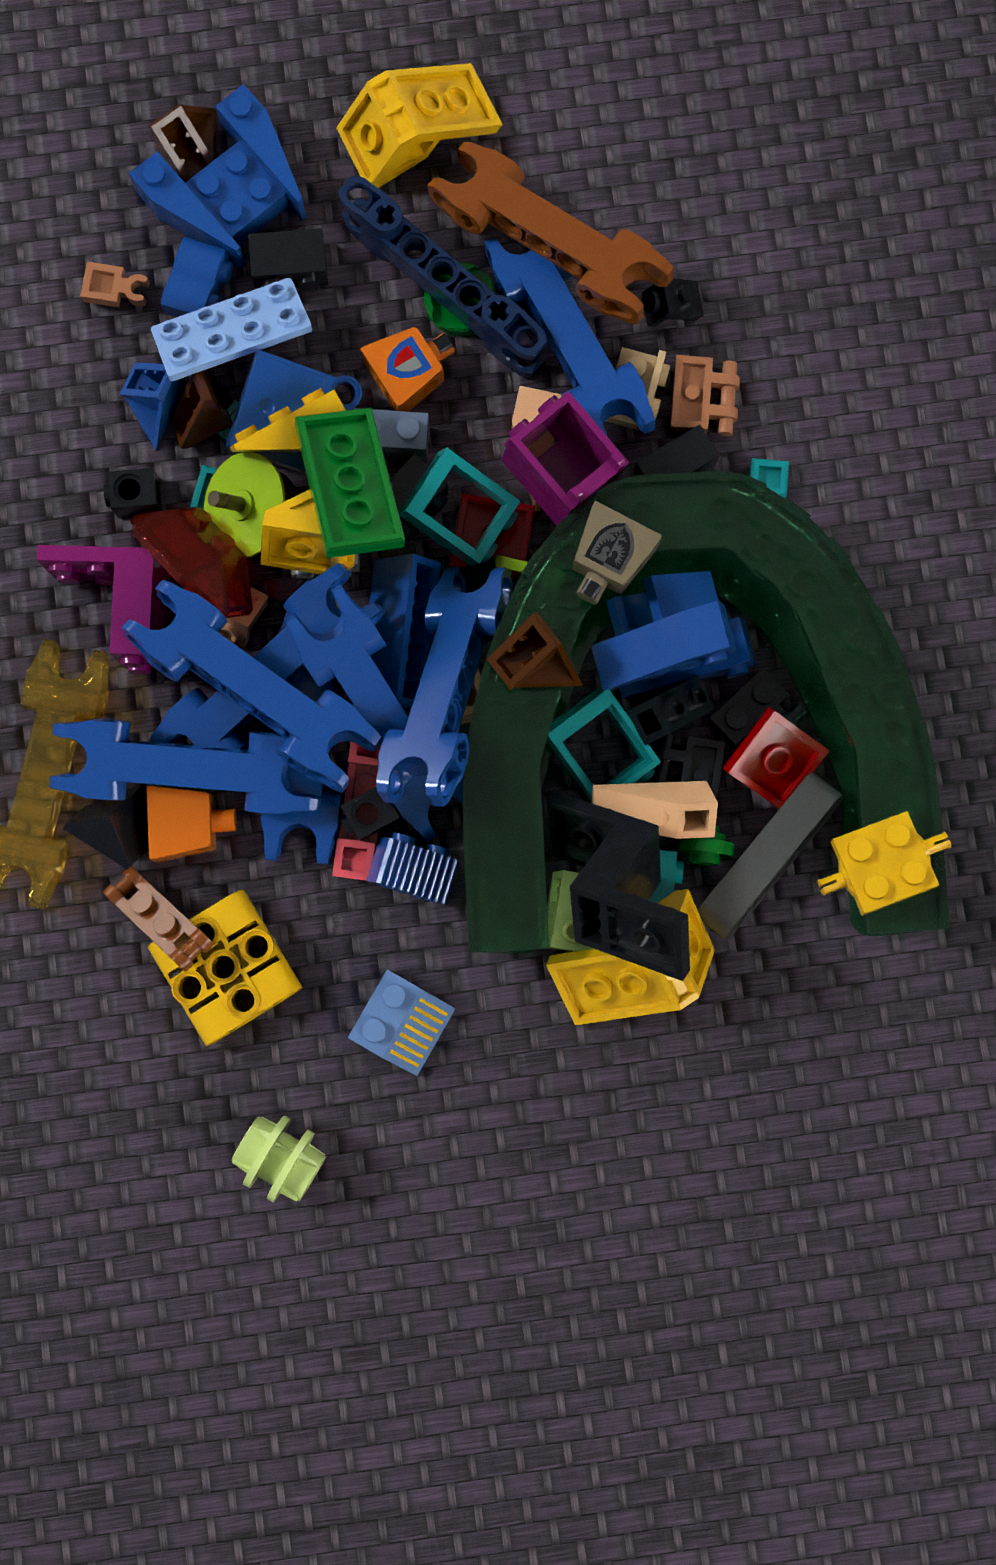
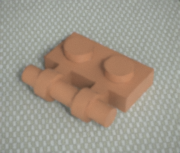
[670,355,740,437]

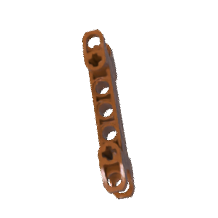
[427,142,674,324]

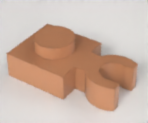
[80,262,150,308]

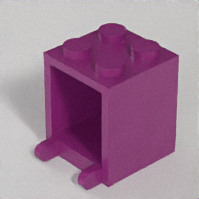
[501,391,629,529]

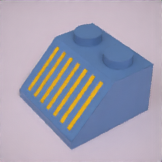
[348,969,455,1076]

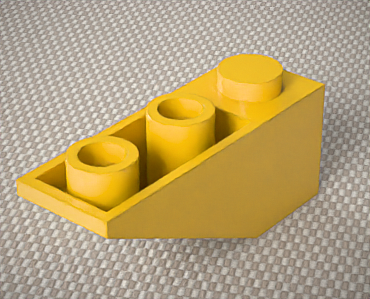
[230,388,346,452]

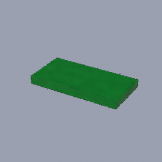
[295,407,405,558]

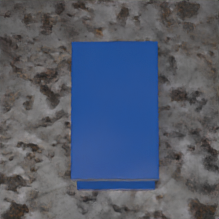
[606,571,718,637]

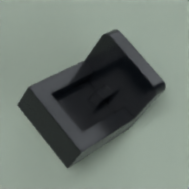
[642,279,704,327]

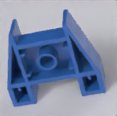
[128,84,306,268]
[591,600,757,699]

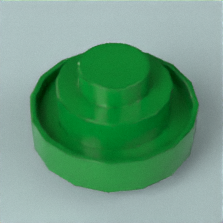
[677,826,735,866]

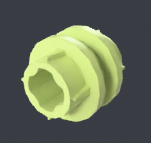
[231,1115,326,1202]

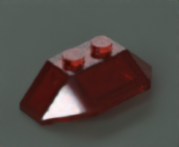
[131,507,253,618]

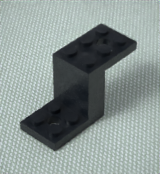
[546,791,690,981]

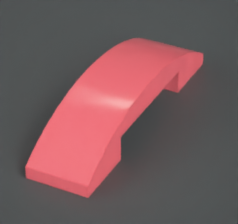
[332,741,381,881]

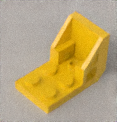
[336,63,503,188]
[261,490,356,574]
[546,889,715,1025]

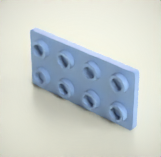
[151,278,313,381]

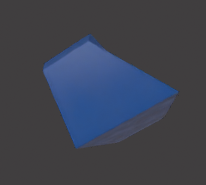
[119,362,187,451]

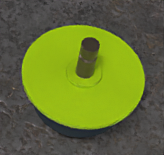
[204,452,297,559]

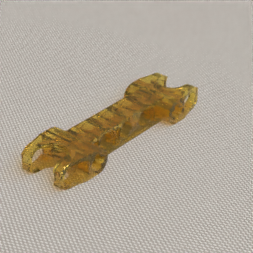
[0,639,109,910]

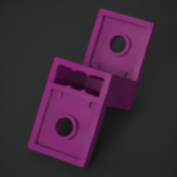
[37,545,189,676]

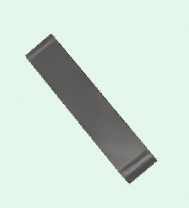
[698,772,844,941]

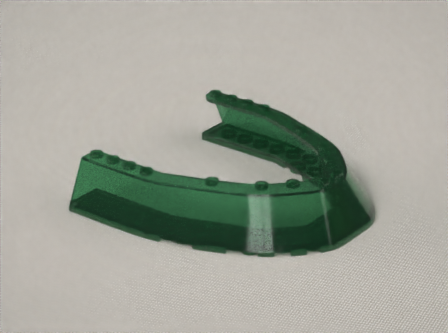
[463,471,950,954]

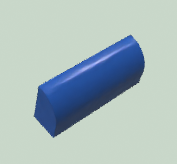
[369,553,441,712]

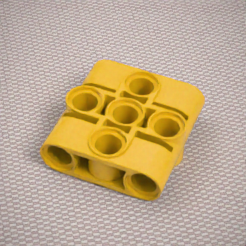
[147,889,303,1047]

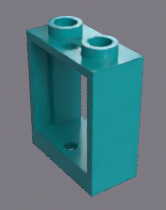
[398,447,520,566]
[540,687,661,803]

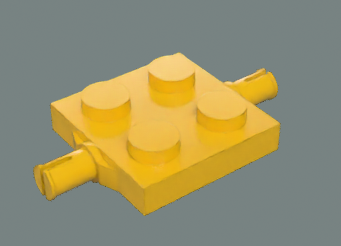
[817,811,951,916]

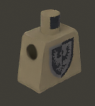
[573,501,662,604]

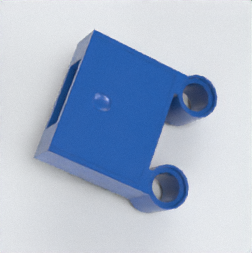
[225,349,362,480]

